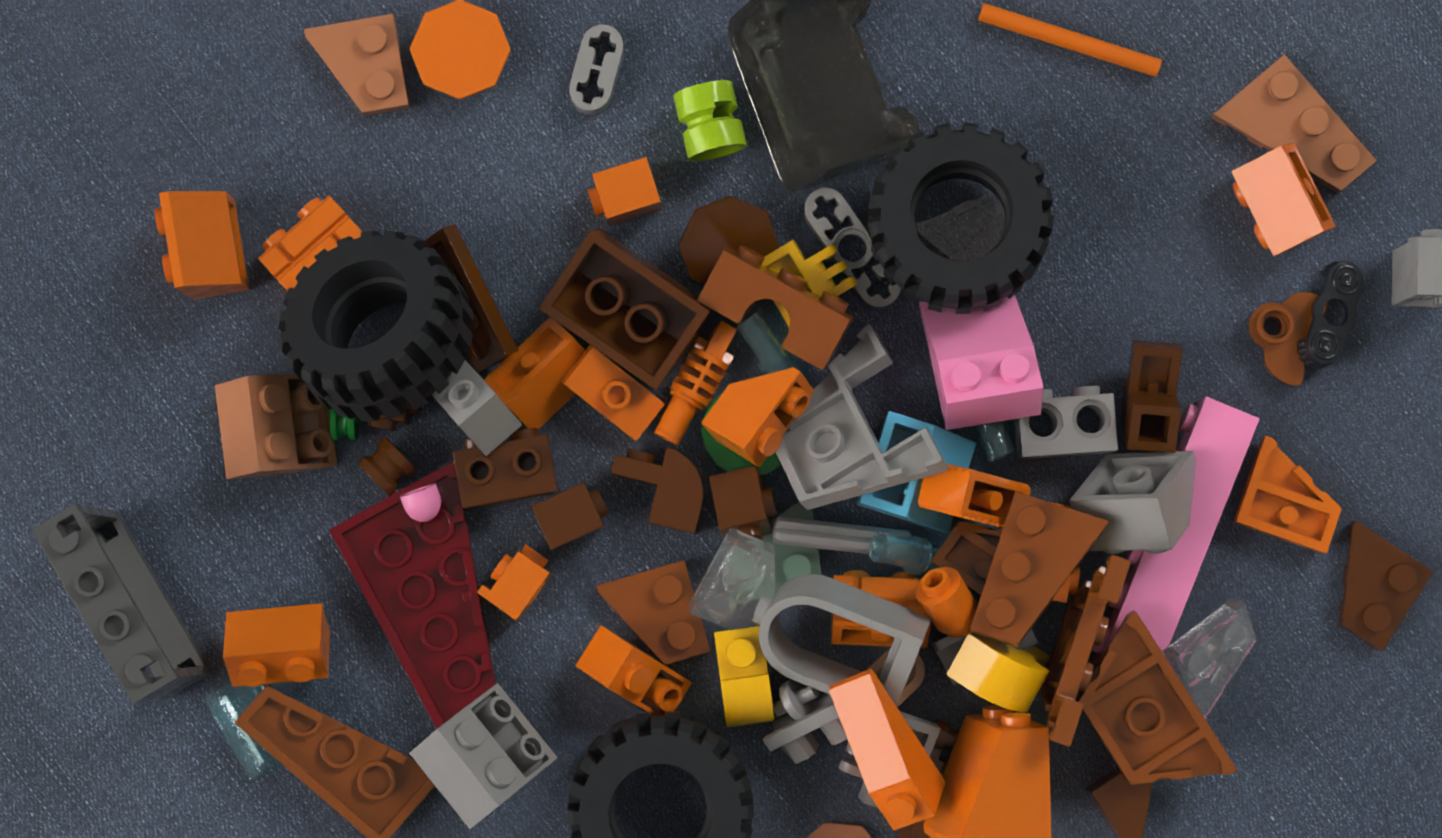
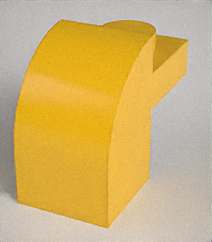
[714,626,774,728]
[946,633,1050,712]

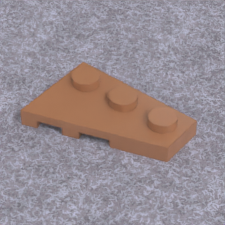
[1210,54,1377,194]

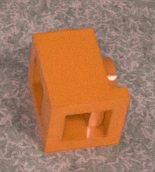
[477,544,552,620]

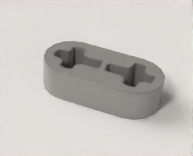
[569,24,624,115]

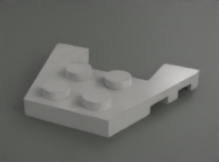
[776,324,950,510]

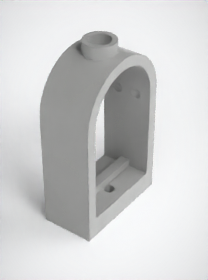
[752,574,931,706]

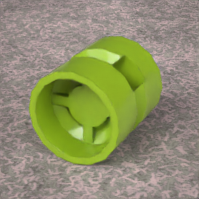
[673,80,747,162]

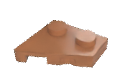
[304,14,410,116]

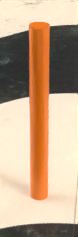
[978,3,1162,77]

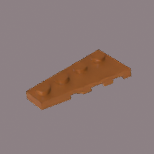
[234,685,435,838]

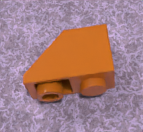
[701,367,815,468]
[575,625,692,716]

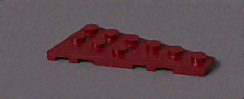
[329,461,496,729]

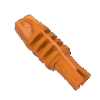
[654,320,737,446]

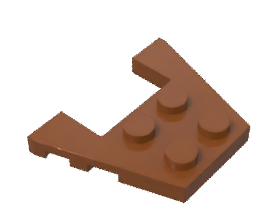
[1040,555,1131,747]

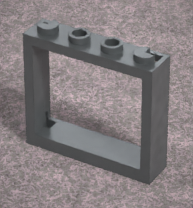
[32,504,213,704]

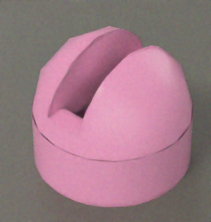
[400,483,442,522]

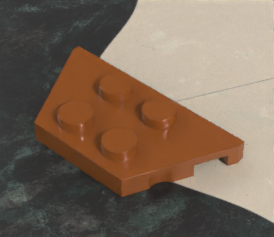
[1076,610,1237,785]

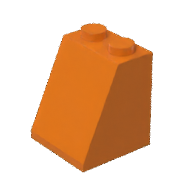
[924,705,1051,838]

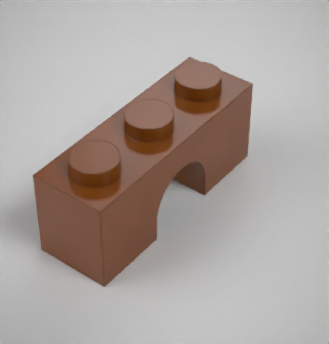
[697,245,855,371]

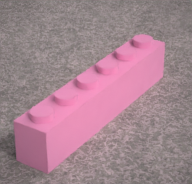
[1091,396,1260,664]

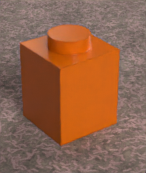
[587,157,662,226]

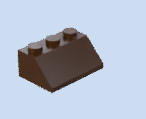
[538,228,715,390]

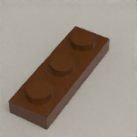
[425,224,518,373]

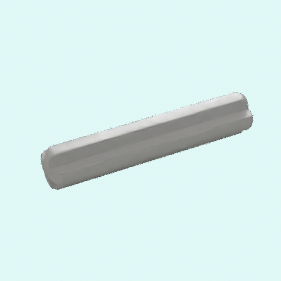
[772,516,911,558]

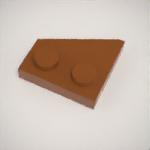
[596,560,711,665]

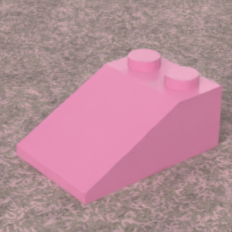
[919,295,1044,430]

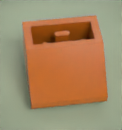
[154,191,250,300]

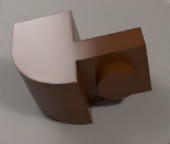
[1122,340,1183,453]
[611,447,703,535]

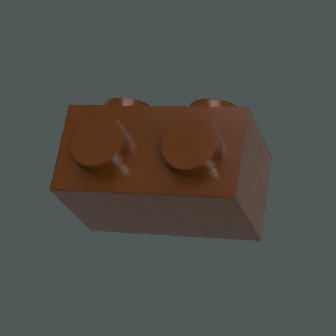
[452,428,560,510]

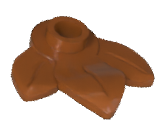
[1248,292,1328,386]

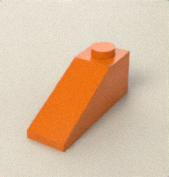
[829,668,946,831]

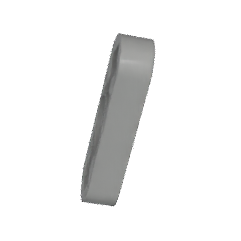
[804,188,901,310]

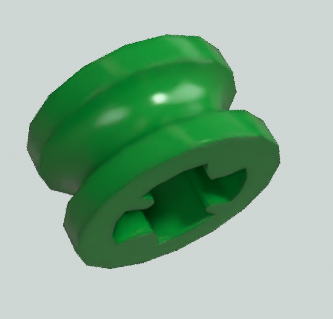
[330,409,360,441]

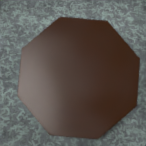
[678,196,779,285]

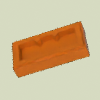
[561,345,665,441]

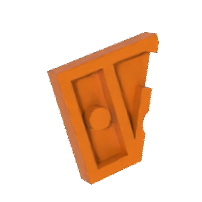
[1233,435,1342,554]

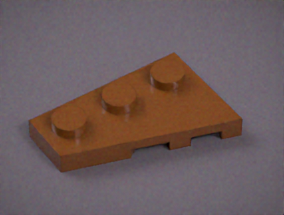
[970,491,1109,647]

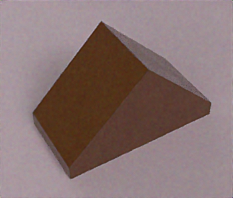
[1085,767,1153,838]

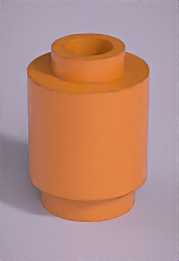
[915,567,978,638]

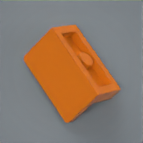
[484,317,585,429]

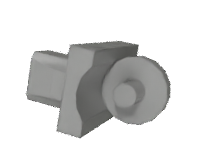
[763,679,847,764]

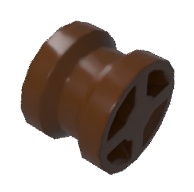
[357,436,418,496]

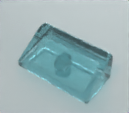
[204,681,281,780]

